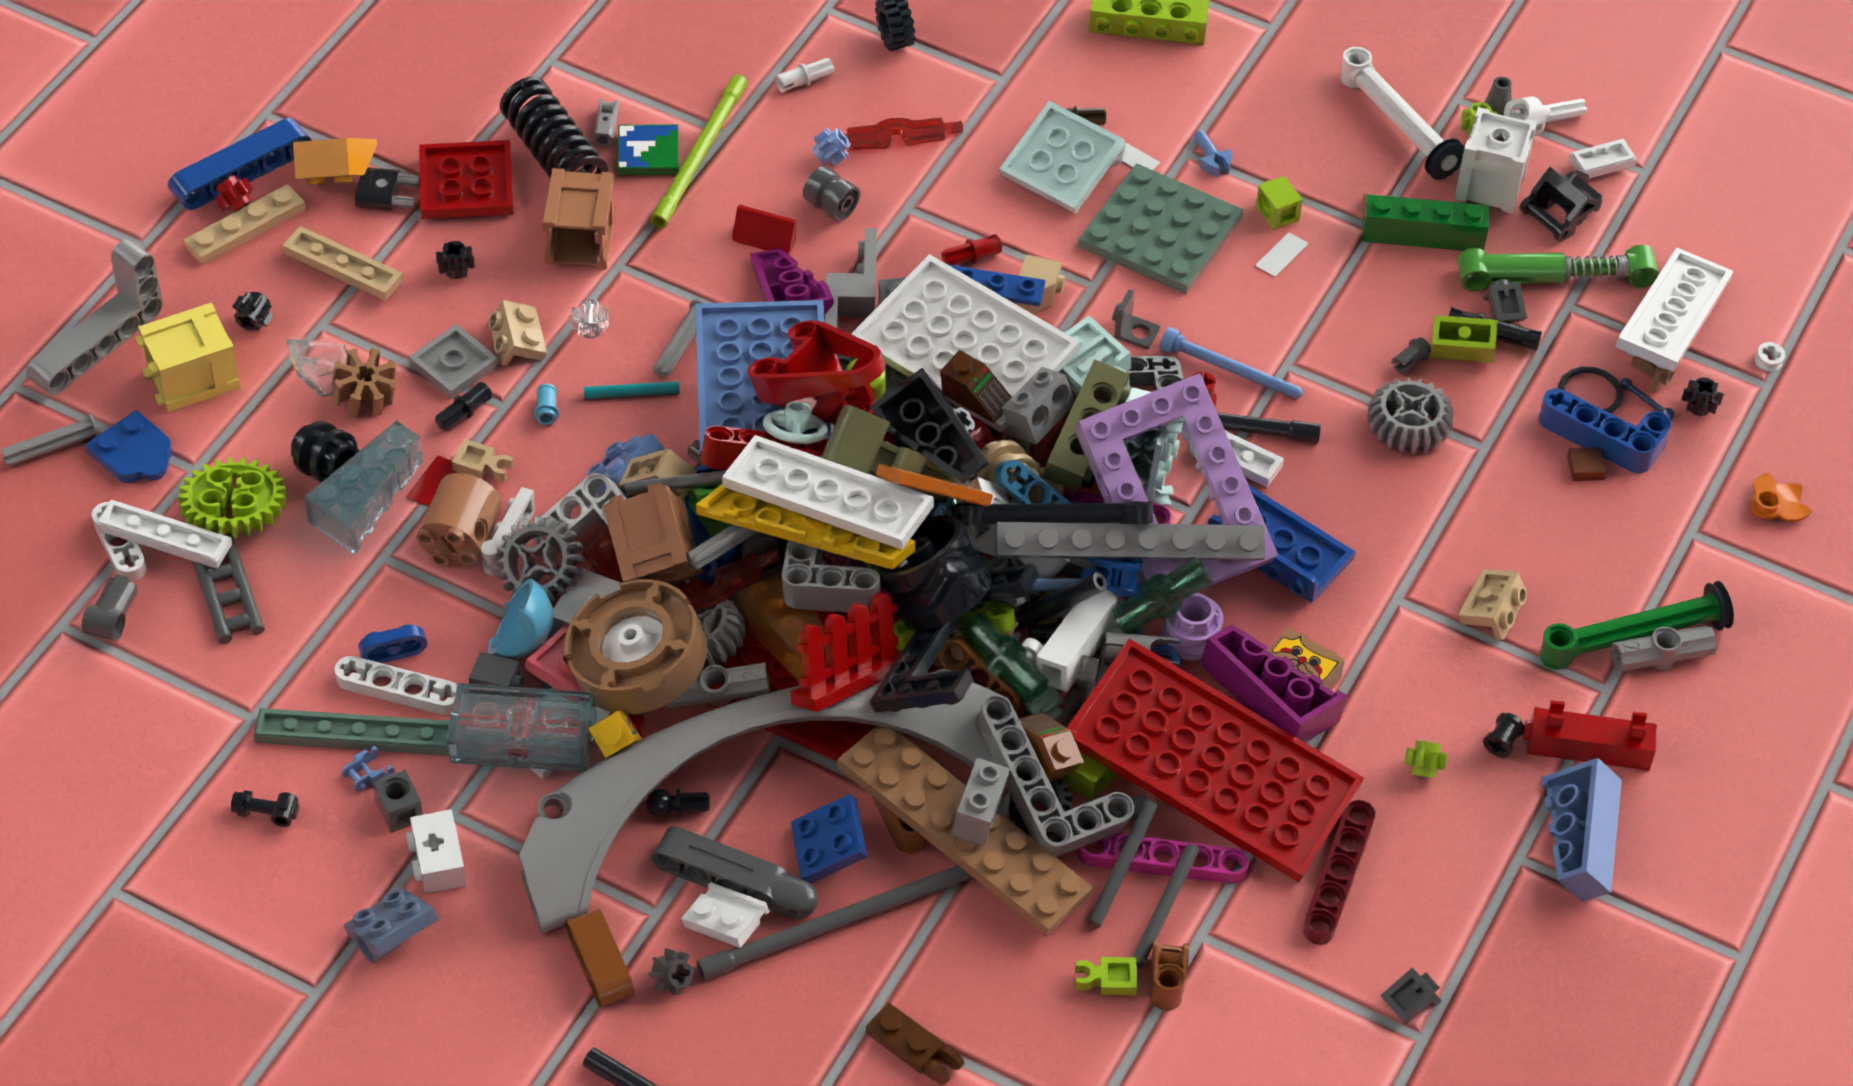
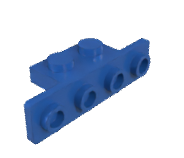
[947,264,1045,306]

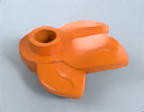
[1750,472,1812,522]

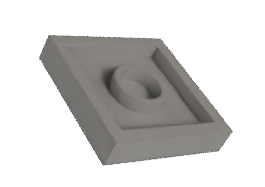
[409,324,499,400]

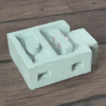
[1059,316,1131,403]

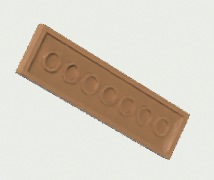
[836,726,1093,937]

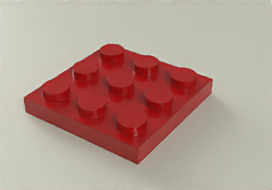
[419,140,514,219]

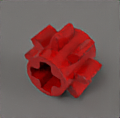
[214,175,254,213]

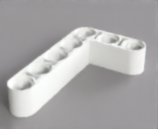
[534,473,699,602]

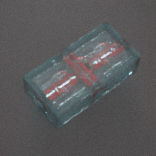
[446,683,597,772]

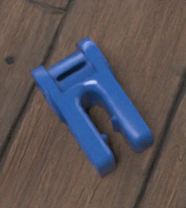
[1081,558,1143,597]

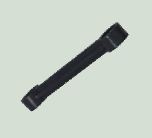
[951,501,1153,526]

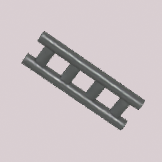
[192,532,265,644]

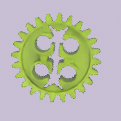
[178,457,287,538]

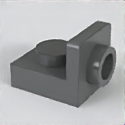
[1482,280,1527,323]
[1380,967,1442,1024]

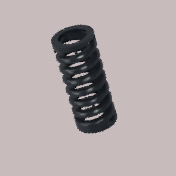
[499,77,608,179]

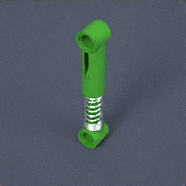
[1457,245,1659,291]

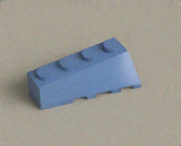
[1541,758,1622,902]

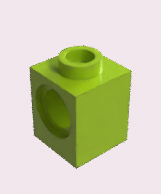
[1255,176,1303,230]

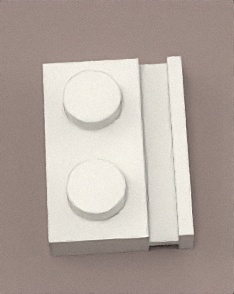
[681,882,770,948]

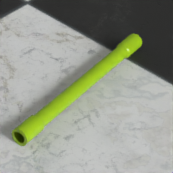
[650,74,748,229]

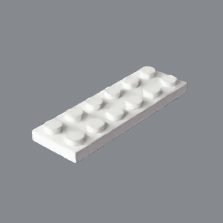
[1615,248,1734,372]
[722,435,934,550]

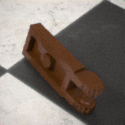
[865,1002,965,1085]

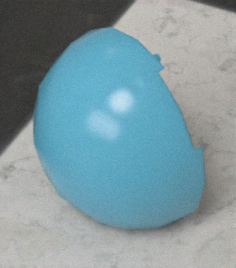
[487,578,554,659]

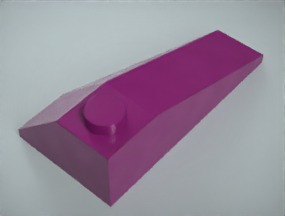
[750,248,834,316]

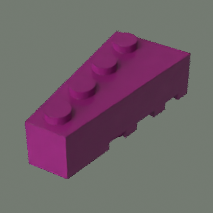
[1200,624,1348,742]

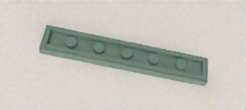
[254,708,463,756]

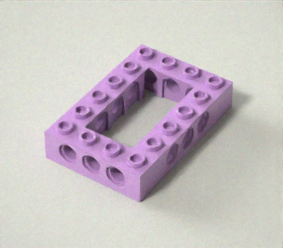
[1074,373,1278,610]

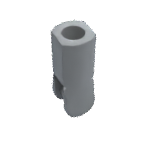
[592,99,619,147]

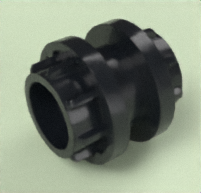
[291,421,360,485]

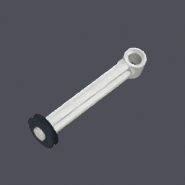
[1340,47,1465,180]

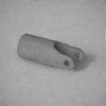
[1103,632,1181,666]

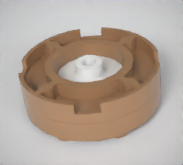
[564,579,707,715]

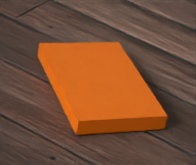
[876,463,993,507]

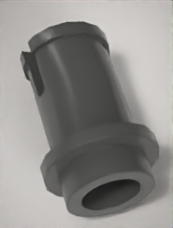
[1391,337,1431,374]

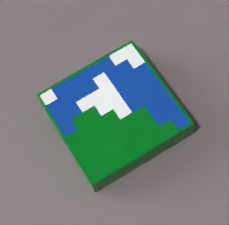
[618,124,679,175]

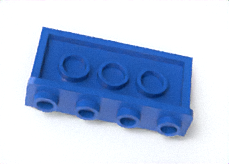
[1208,485,1355,603]

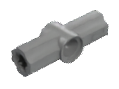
[1611,625,1717,672]
[667,663,770,709]

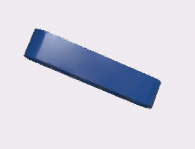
[168,118,312,210]

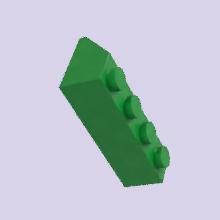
[1362,194,1489,251]

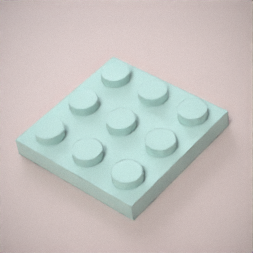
[999,101,1125,214]

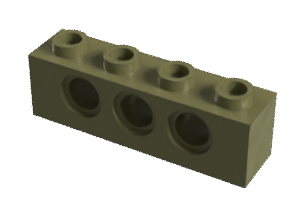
[1043,359,1132,492]

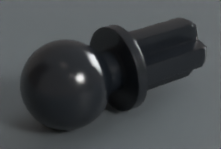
[646,789,710,817]

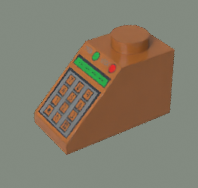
[1019,713,1084,782]

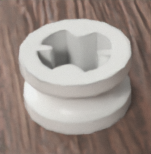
[1754,342,1785,372]

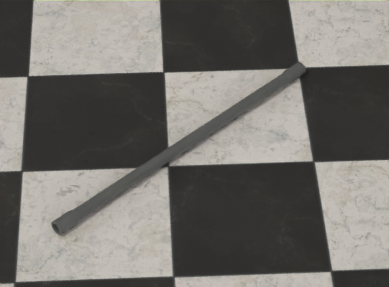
[696,794,1148,980]

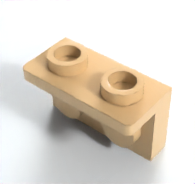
[1458,569,1527,640]

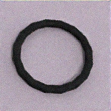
[1558,366,1623,413]

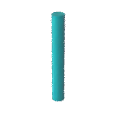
[584,381,680,399]

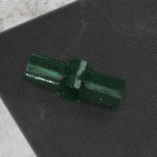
[1111,557,1213,634]
[961,612,1049,702]

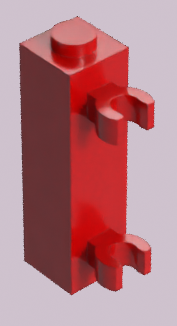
[1522,700,1657,771]

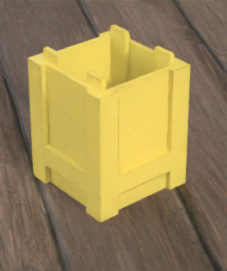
[135,302,241,413]

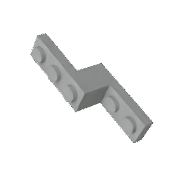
[824,228,877,328]

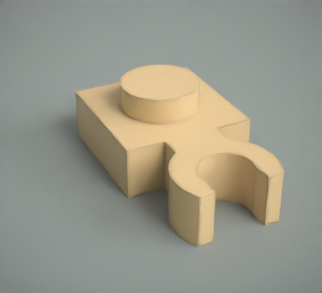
[452,439,514,482]

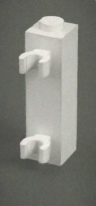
[1021,589,1120,692]

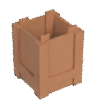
[543,168,616,269]
[603,482,704,584]

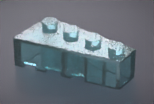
[304,420,423,555]

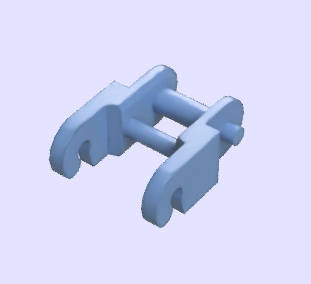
[341,746,395,791]

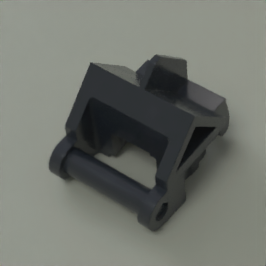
[1519,167,1602,242]

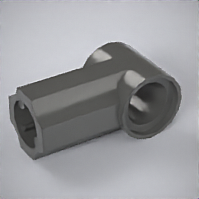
[82,574,138,641]

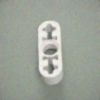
[92,502,146,582]

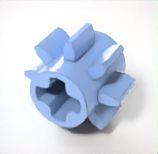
[812,127,850,166]

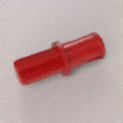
[941,234,1002,265]

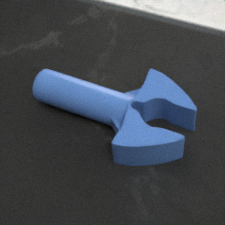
[1194,130,1232,177]

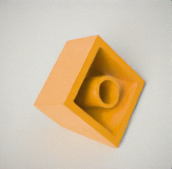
[293,138,377,185]

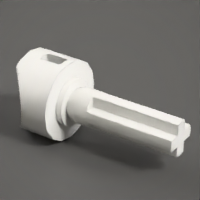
[1503,96,1587,136]

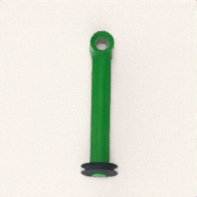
[1540,581,1734,670]

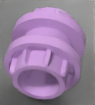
[1162,592,1223,661]

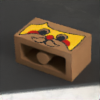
[1268,627,1345,691]

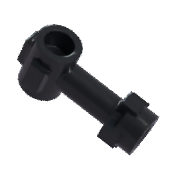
[231,790,300,827]

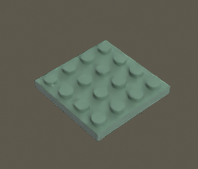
[1078,163,1243,294]

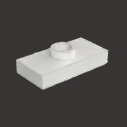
[1569,139,1637,179]

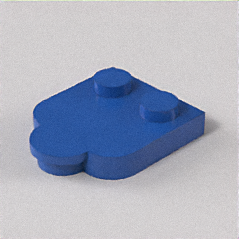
[85,410,172,483]

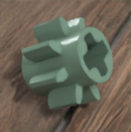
[1022,682,1064,720]

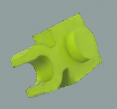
[1075,957,1137,996]

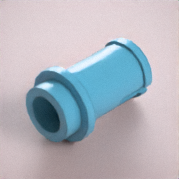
[533,384,559,425]

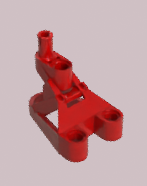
[747,320,899,447]

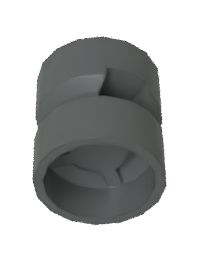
[803,166,860,221]

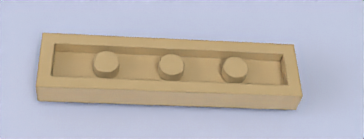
[184,184,306,266]
[282,226,404,301]

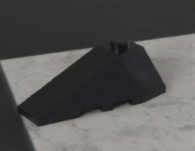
[870,368,989,484]

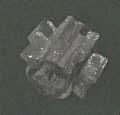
[571,299,609,338]

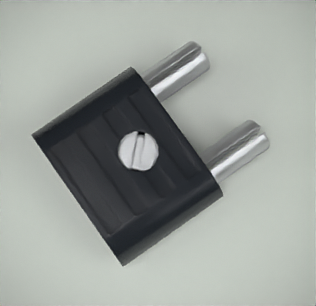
[355,167,420,210]

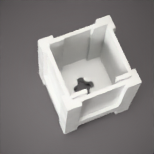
[1454,107,1537,214]

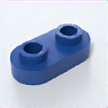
[358,624,427,663]

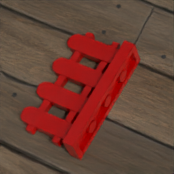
[790,592,901,712]

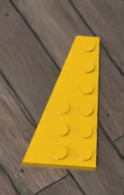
[696,484,915,570]

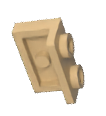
[488,300,547,366]

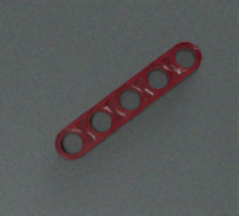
[1303,800,1376,945]

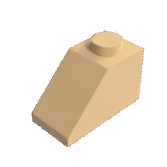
[1012,255,1066,314]

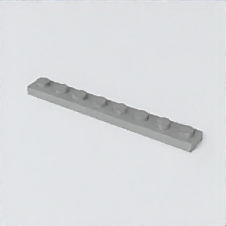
[996,522,1265,561]

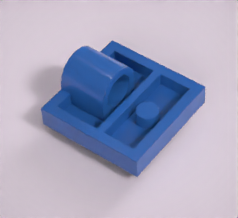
[791,794,868,884]

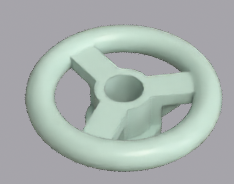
[763,402,828,444]

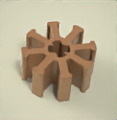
[332,348,397,417]

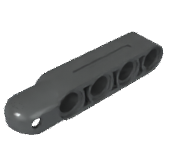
[651,826,818,919]

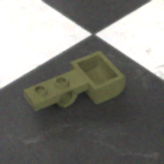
[821,405,956,505]

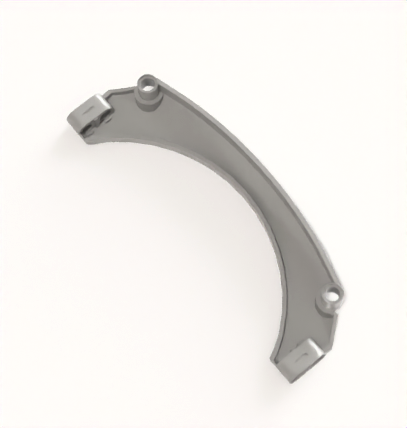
[519,669,1028,933]

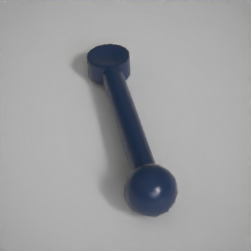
[1620,378,1674,420]

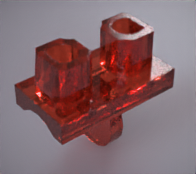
[582,530,623,583]

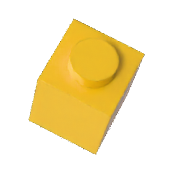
[588,710,642,758]

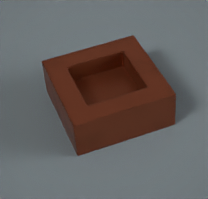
[1567,447,1606,481]

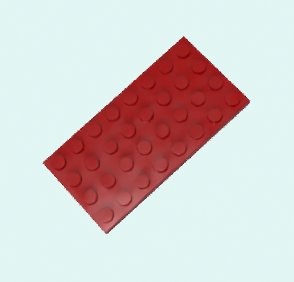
[1067,638,1364,882]

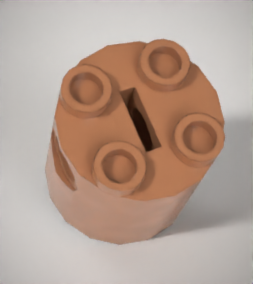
[416,473,502,567]

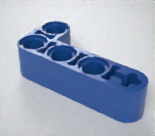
[1539,389,1672,473]

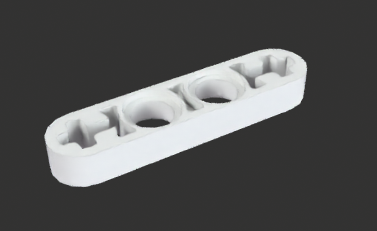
[334,656,462,715]

